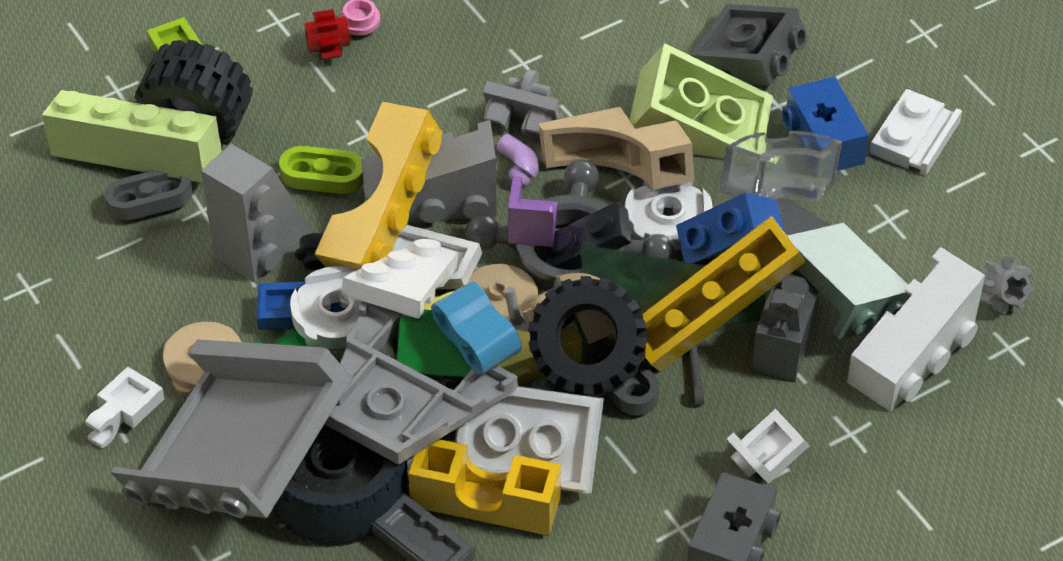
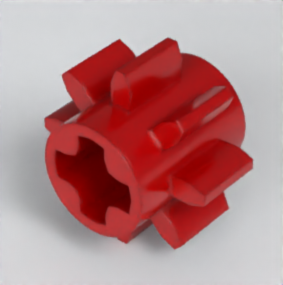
[304,9,350,60]

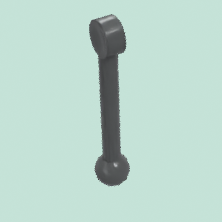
[689,345,704,405]

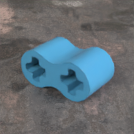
[431,281,522,375]

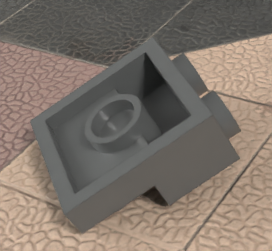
[690,4,807,86]

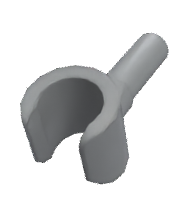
[504,287,529,332]

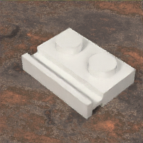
[869,89,962,176]

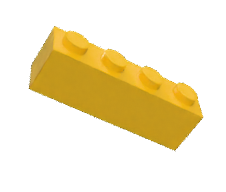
[642,216,806,372]

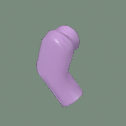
[496,133,539,187]

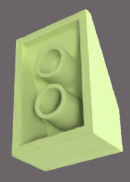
[630,43,773,164]

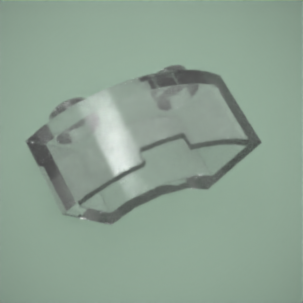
[719,131,842,203]

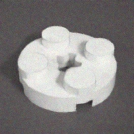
[625,181,713,250]
[290,266,362,349]

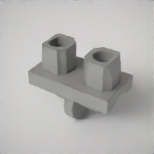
[483,69,563,142]

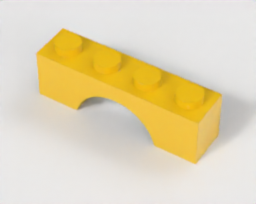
[315,102,443,271]

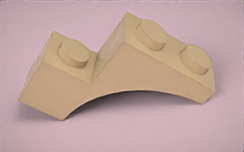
[539,107,695,190]

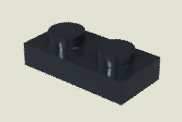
[546,201,631,270]

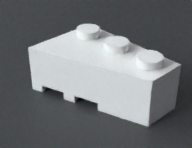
[847,247,985,412]

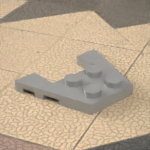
[325,301,518,465]

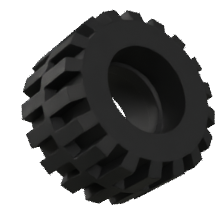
[134,40,253,148]
[528,276,647,397]

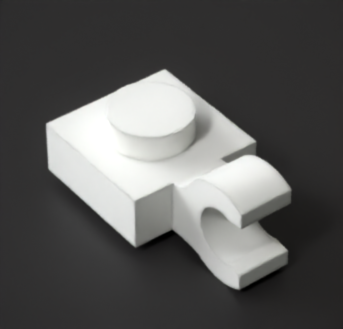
[85,367,164,448]

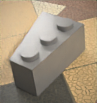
[361,120,497,224]
[201,144,311,283]

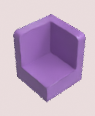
[508,177,557,247]

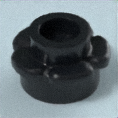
[295,233,326,270]

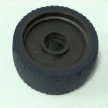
[273,424,408,544]

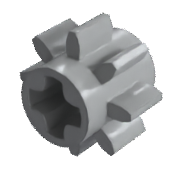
[980,255,1034,314]

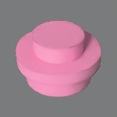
[340,0,380,35]

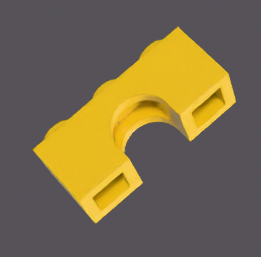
[408,439,561,536]

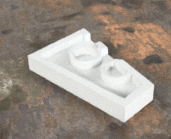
[342,239,458,319]

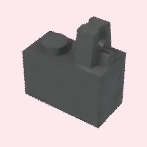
[751,273,820,383]

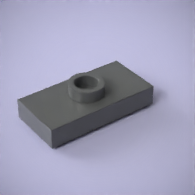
[372,493,475,561]

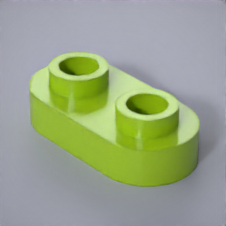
[279,146,363,194]

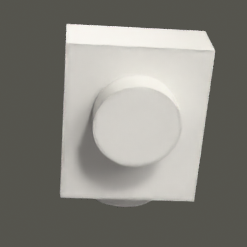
[727,409,810,484]

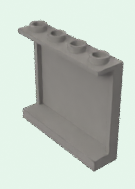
[110,339,352,518]

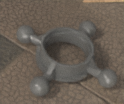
[465,159,676,327]

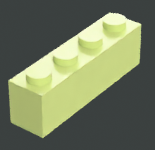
[42,90,222,183]

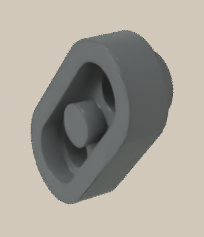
[104,170,192,220]
[585,338,659,415]

